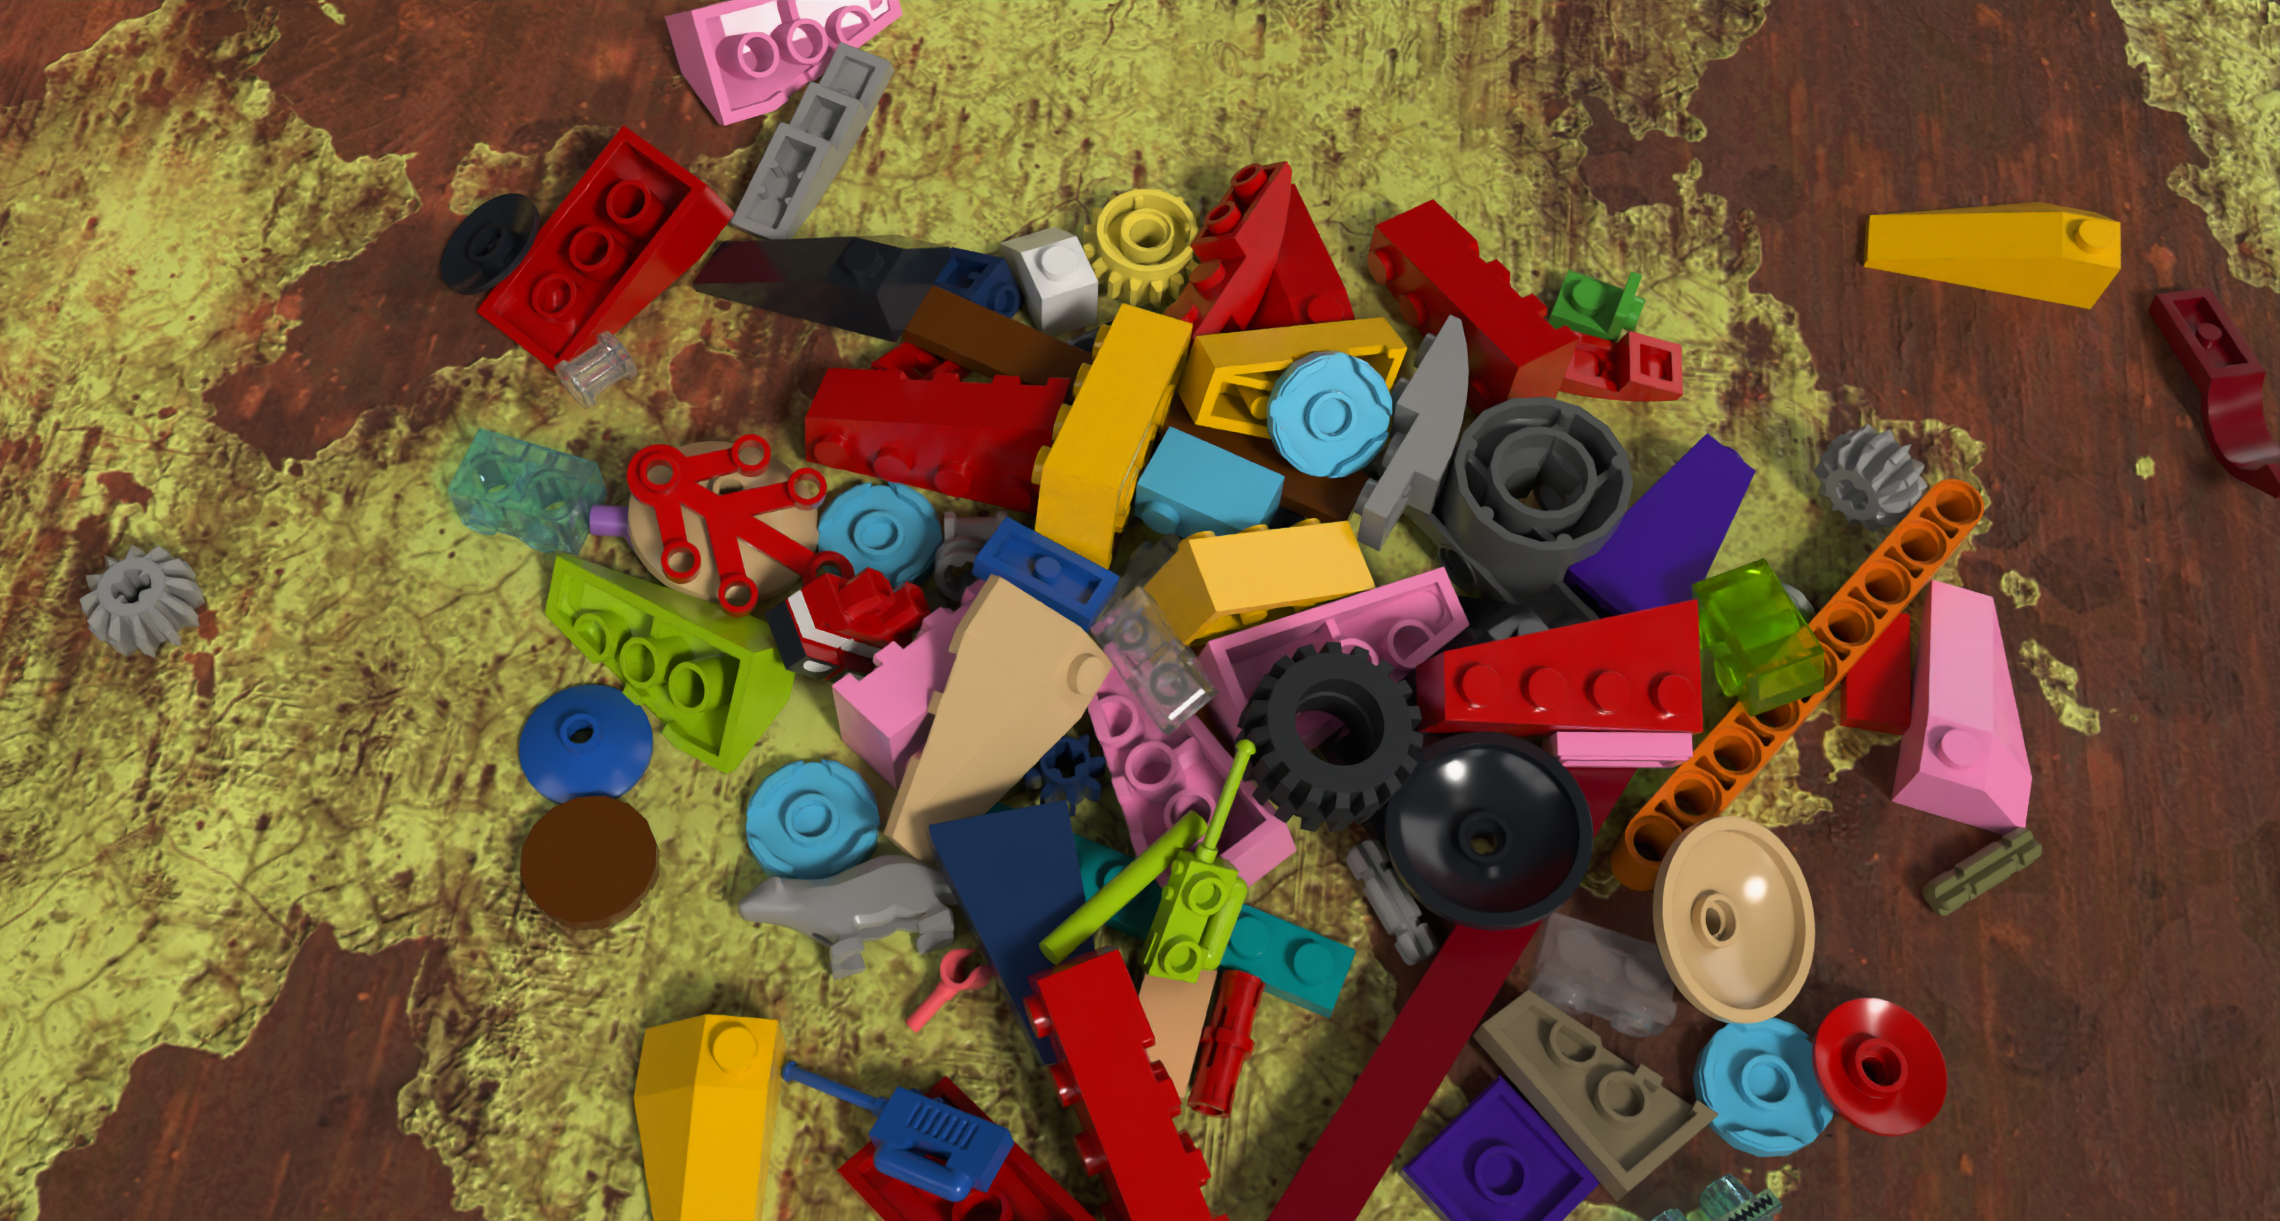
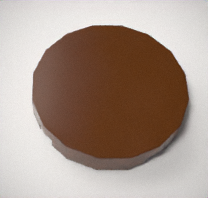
[520,796,660,930]

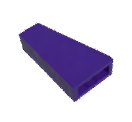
[1563,433,1756,619]

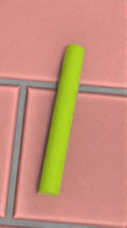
[1039,811,1208,965]

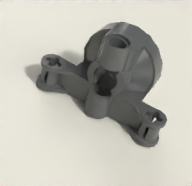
[1360,397,1633,629]

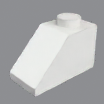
[1000,227,1098,337]

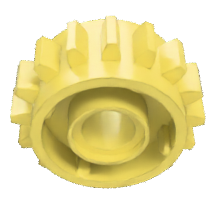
[1083,188,1201,308]

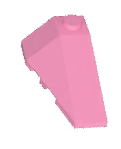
[1891,580,2032,835]
[1087,635,1297,889]

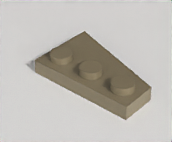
[1473,989,1719,1202]

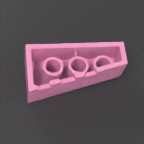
[832,579,986,791]

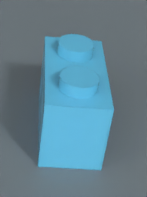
[1134,426,1285,538]

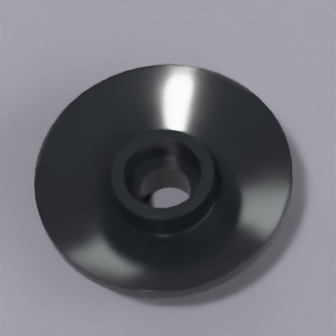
[441,193,539,295]

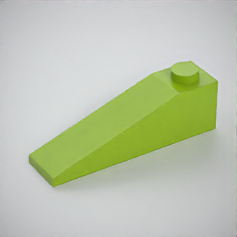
[545,554,796,774]

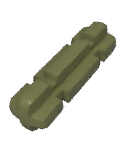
[1922,827,2042,916]

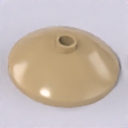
[627,441,819,605]
[1653,816,1815,1024]

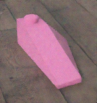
[665,0,903,126]
[1192,567,1469,750]

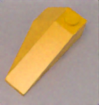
[1863,202,2121,309]
[634,1014,787,1221]

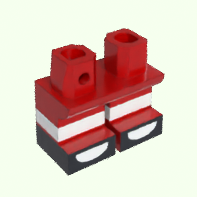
[765,567,931,684]

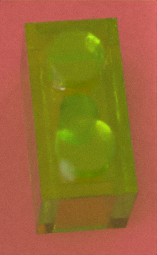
[1691,558,1824,717]

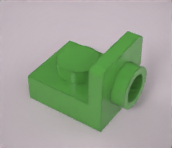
[1548,270,1646,342]

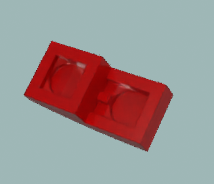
[1559,330,1683,402]

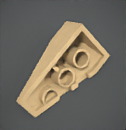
[884,574,1114,866]

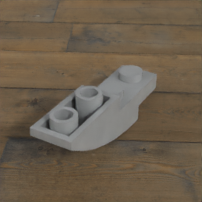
[1354,315,1469,552]

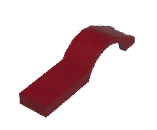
[2148,287,2280,499]

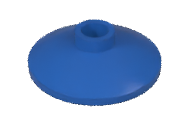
[519,684,654,805]

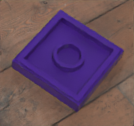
[1399,1076,1600,1221]

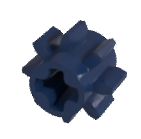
[1024,734,1106,817]

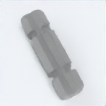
[1346,838,1439,966]

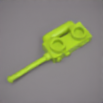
[1137,739,1256,984]

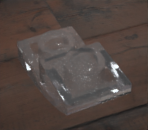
[1091,585,1219,736]

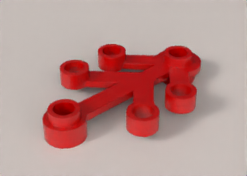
[627,434,855,618]

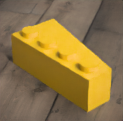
[1031,303,1193,570]

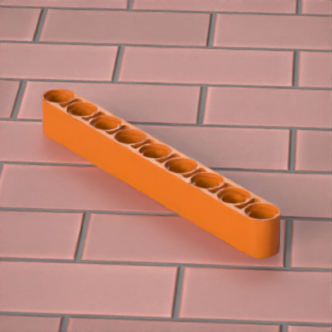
[1610,479,1984,892]

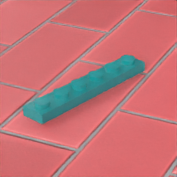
[986,802,1356,1019]

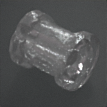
[554,330,638,409]

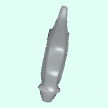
[737,855,958,980]

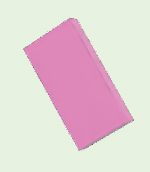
[1542,732,1693,768]

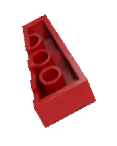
[1367,199,1579,416]
[805,368,1071,515]
[1416,599,1703,738]
[1023,945,1230,1221]

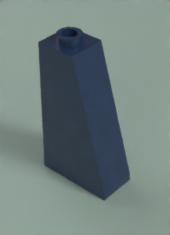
[927,800,1095,1067]

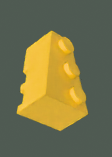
[1177,317,1408,439]
[1130,518,1376,670]

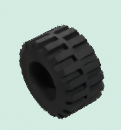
[1235,642,1423,832]

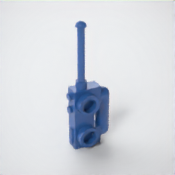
[780,1061,1014,1202]

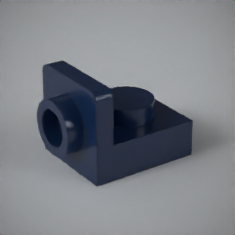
[933,247,1025,319]

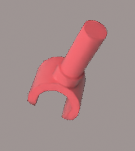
[905,948,993,1033]

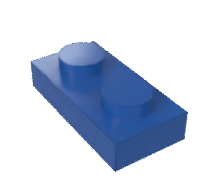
[971,516,1120,633]

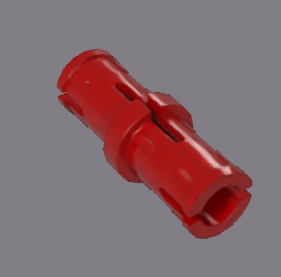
[1187,970,1265,1119]

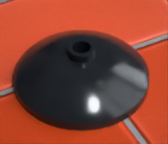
[1384,732,1594,931]

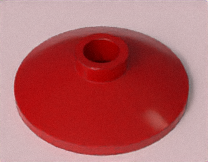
[1812,998,1947,1137]

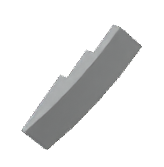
[730,42,894,240]

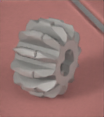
[1814,424,1928,533]
[79,544,205,658]

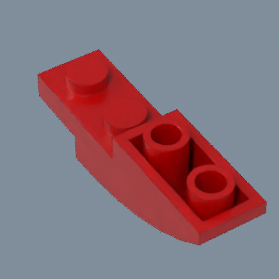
[1163,161,1292,358]

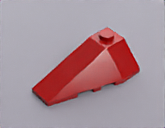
[1245,183,1356,331]

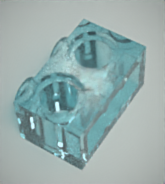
[447,428,608,556]

